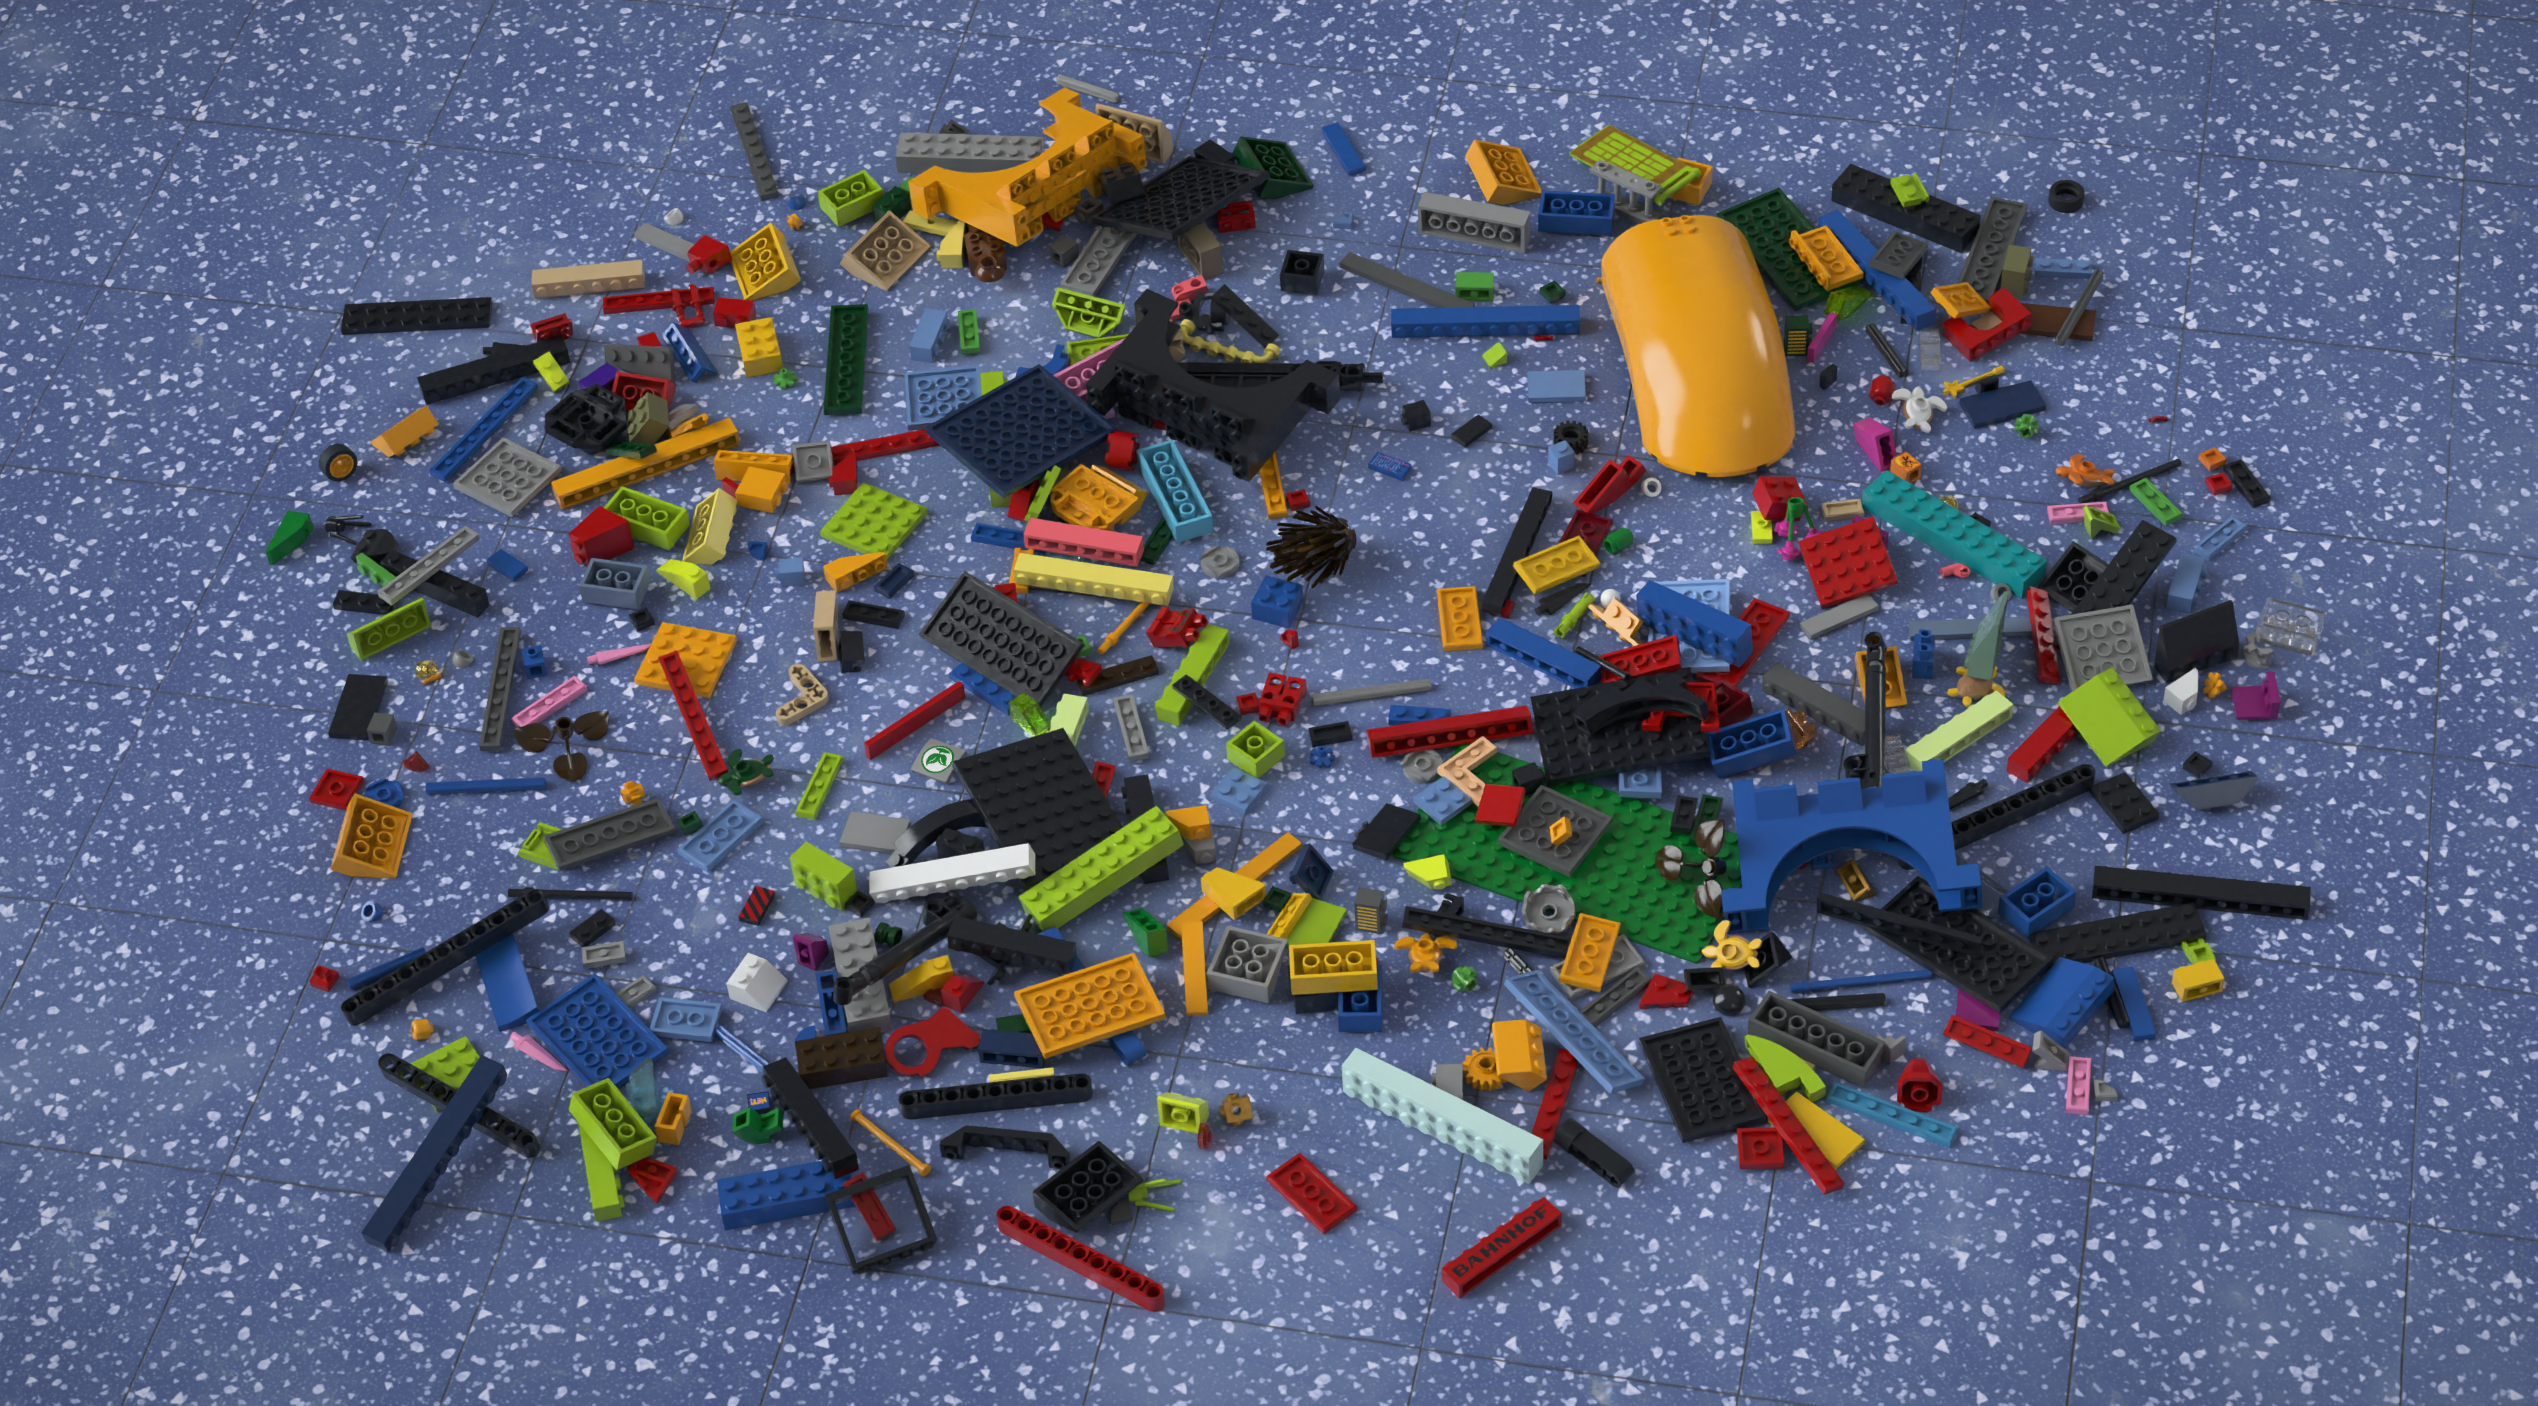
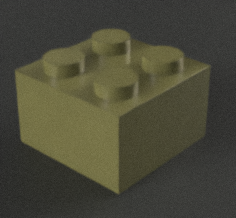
[2001,245,2034,301]
[627,392,669,445]

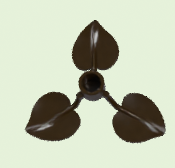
[514,711,609,782]
[1656,820,1727,918]

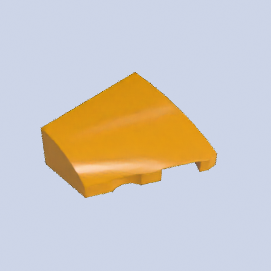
[666,413,709,439]

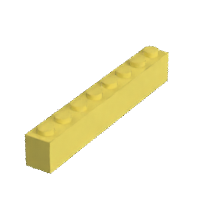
[1014,553,1174,606]

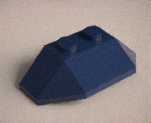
[2170,771,2258,811]

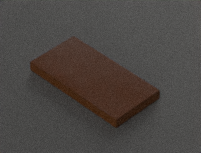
[2020,303,2096,341]

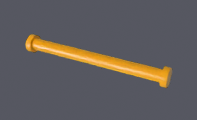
[850,1109,931,1177]

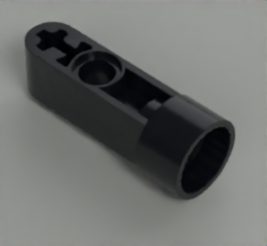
[1553,1118,1634,1188]

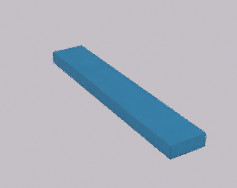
[1826,1082,1958,1148]

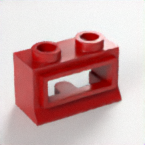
[1216,200,1256,233]

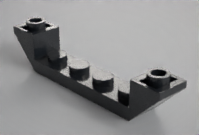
[939,1125,1071,1170]

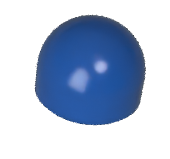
[787,194,806,210]
[361,901,383,922]

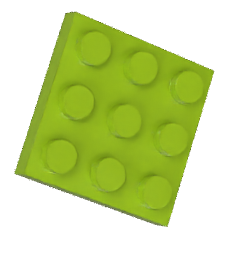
[410,1036,480,1112]

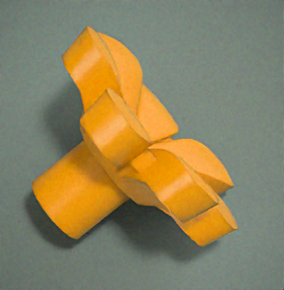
[2203,672,2226,699]

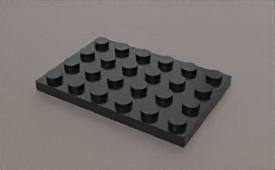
[1639,1017,1766,1143]

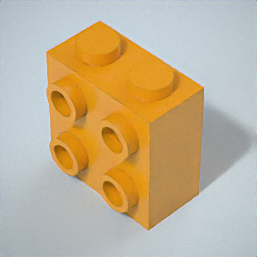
[735,466,789,513]

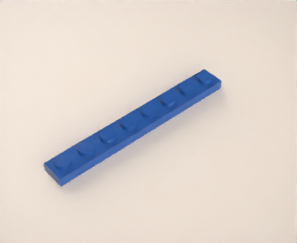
[429,377,538,482]

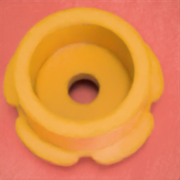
[787,213,803,230]

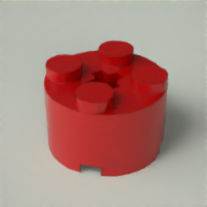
[1105,430,1140,472]

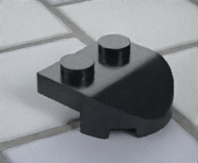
[351,529,399,565]

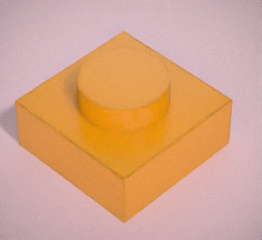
[1550,816,1572,846]

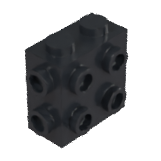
[936,828,986,859]

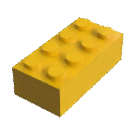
[1289,940,1378,995]

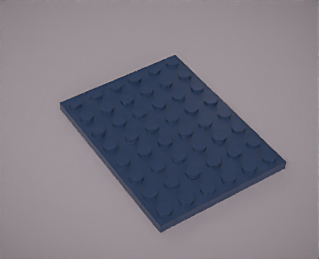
[925,364,1117,499]

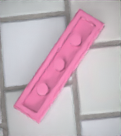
[511,676,588,727]

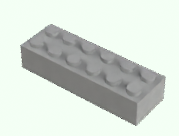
[1418,192,1531,253]
[828,918,893,1032]

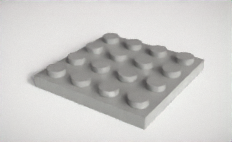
[453,437,562,517]
[2053,604,2153,692]

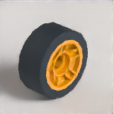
[319,443,358,482]

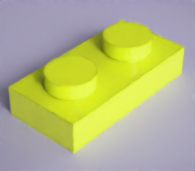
[533,352,570,393]

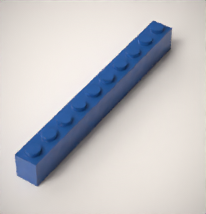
[1817,210,1936,331]
[1391,305,1580,338]

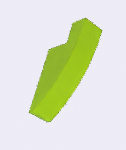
[1744,1034,1826,1102]

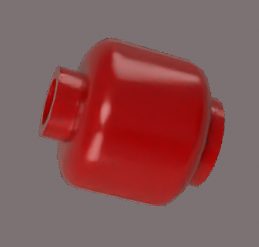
[1869,375,1896,405]

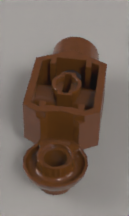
[964,224,1007,283]

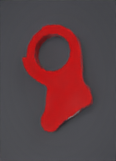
[884,1008,980,1077]

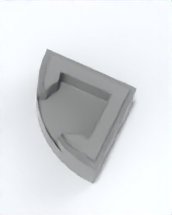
[2093,1079,2118,1102]

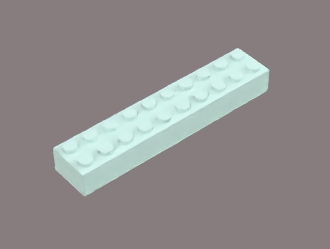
[1342,1048,1543,1184]

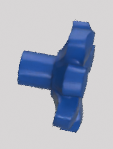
[1309,746,1335,768]

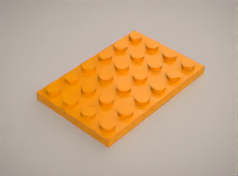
[1014,952,1166,1059]

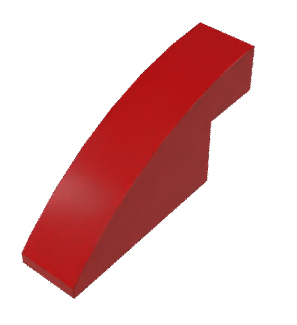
[1573,455,1646,514]

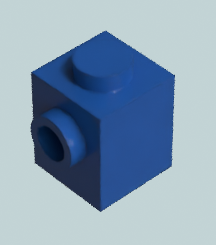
[522,645,547,679]

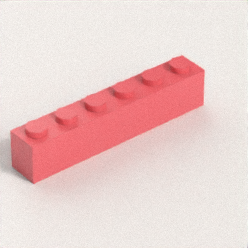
[1023,518,1144,567]

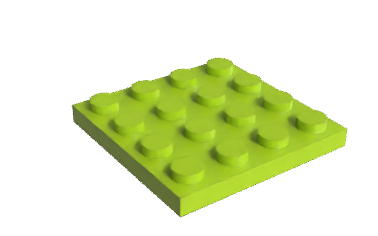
[820,482,928,561]

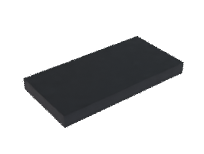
[328,674,388,740]

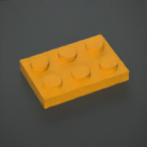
[1930,282,1991,318]

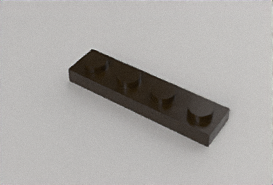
[1076,655,1159,696]

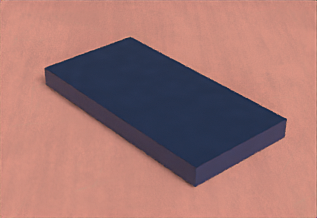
[1959,380,2046,429]

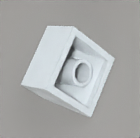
[726,953,788,1012]

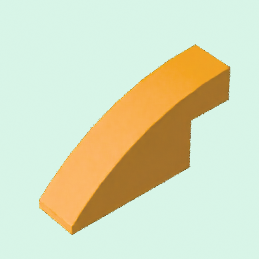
[1181,921,1208,1016]

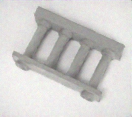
[1590,159,1662,224]

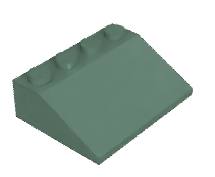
[1964,591,2009,680]

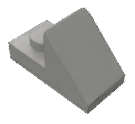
[2033,1030,2069,1071]

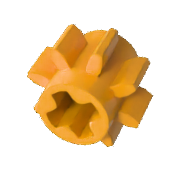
[620,780,645,806]

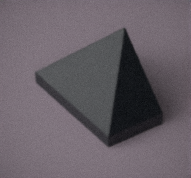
[1683,967,1725,991]

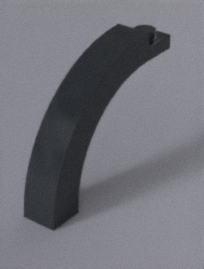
[886,799,988,868]

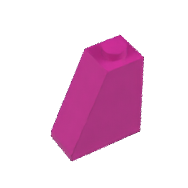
[1853,417,1897,472]

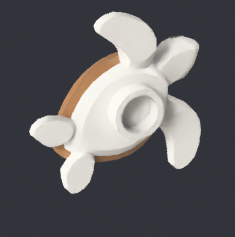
[1892,386,1947,433]

